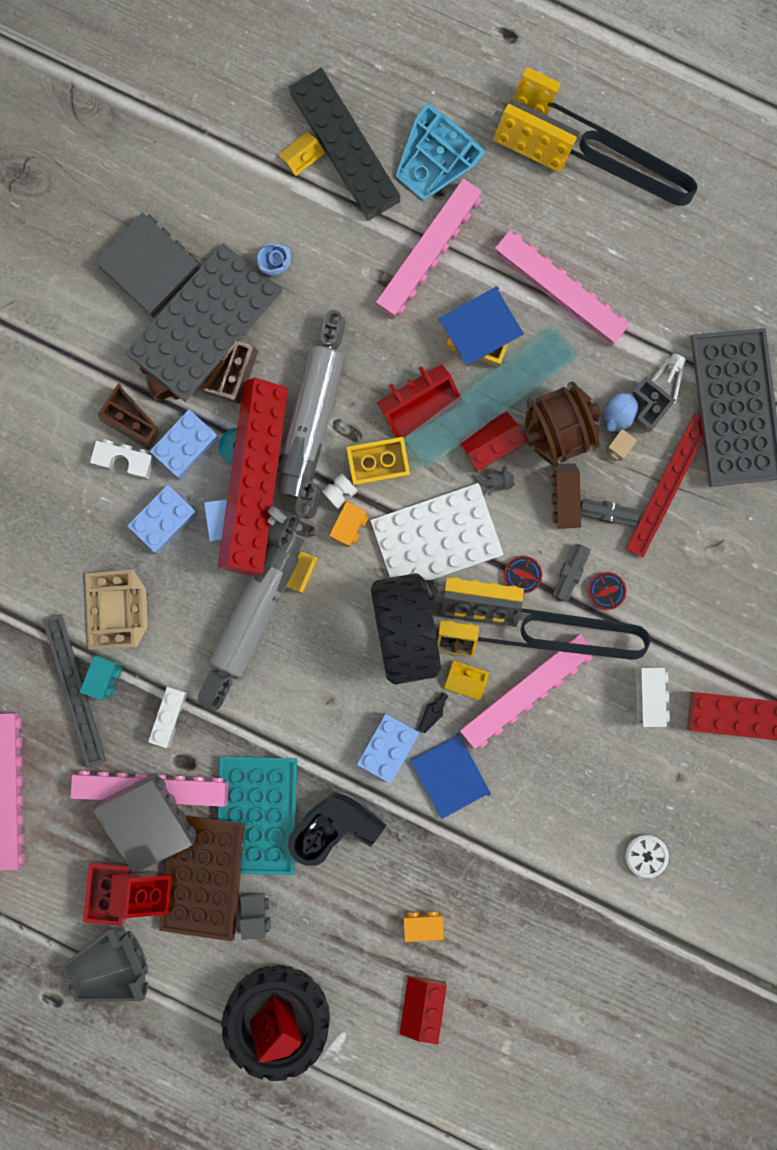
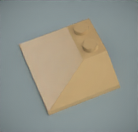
[85,569,148,650]

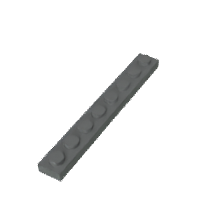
[42,614,106,767]

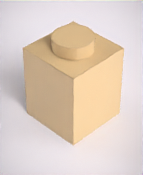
[606,429,638,461]

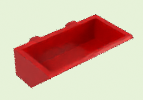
[376,364,464,439]

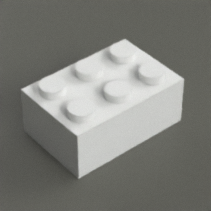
[636,667,670,727]

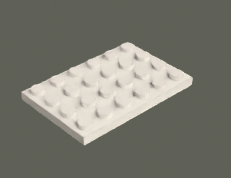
[370,483,504,580]

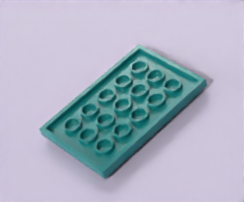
[218,756,298,875]

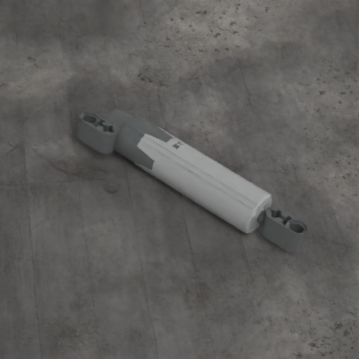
[278,310,346,519]
[198,508,305,710]

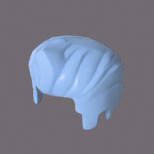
[257,243,291,276]
[604,393,638,432]

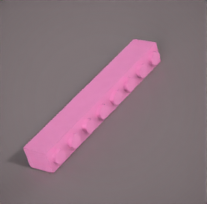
[376,178,483,319]
[494,231,629,346]
[460,634,593,749]
[0,713,25,870]
[71,770,229,807]

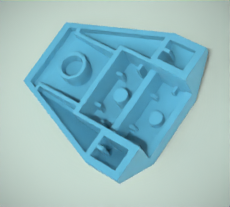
[396,102,486,200]

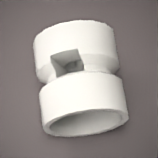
[322,473,358,509]

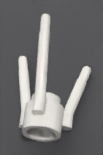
[651,354,686,404]

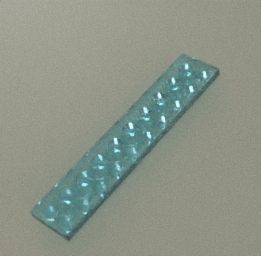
[404,326,578,469]

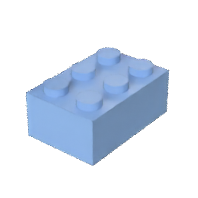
[150,410,219,480]
[128,485,198,554]
[357,713,419,784]

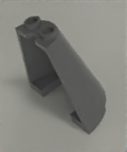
[60,926,149,1002]

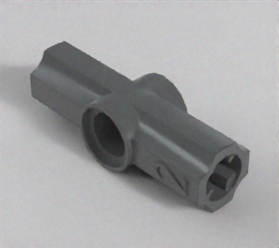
[581,498,639,526]
[552,543,591,602]

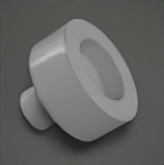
[267,505,288,526]

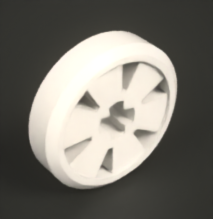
[625,834,669,878]

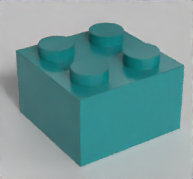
[80,656,123,701]

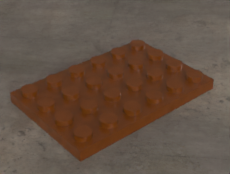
[159,815,246,941]

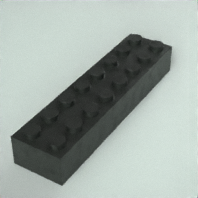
[289,67,400,221]

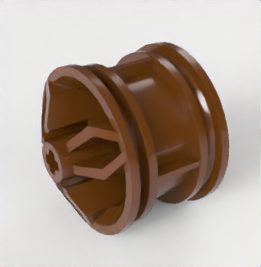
[523,381,602,468]

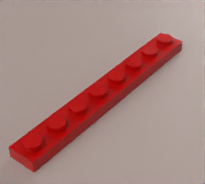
[625,414,703,558]

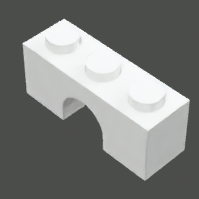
[90,439,154,480]
[148,686,188,748]

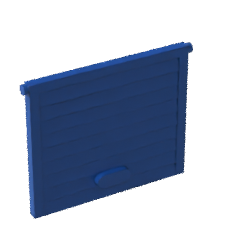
[437,286,524,366]
[411,733,491,819]

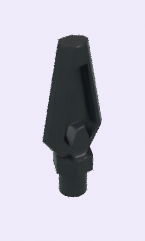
[418,692,448,733]

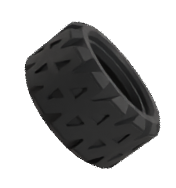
[370,573,441,685]
[221,965,330,1081]

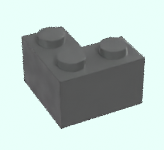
[631,376,676,433]
[240,893,271,940]

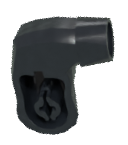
[288,790,387,866]

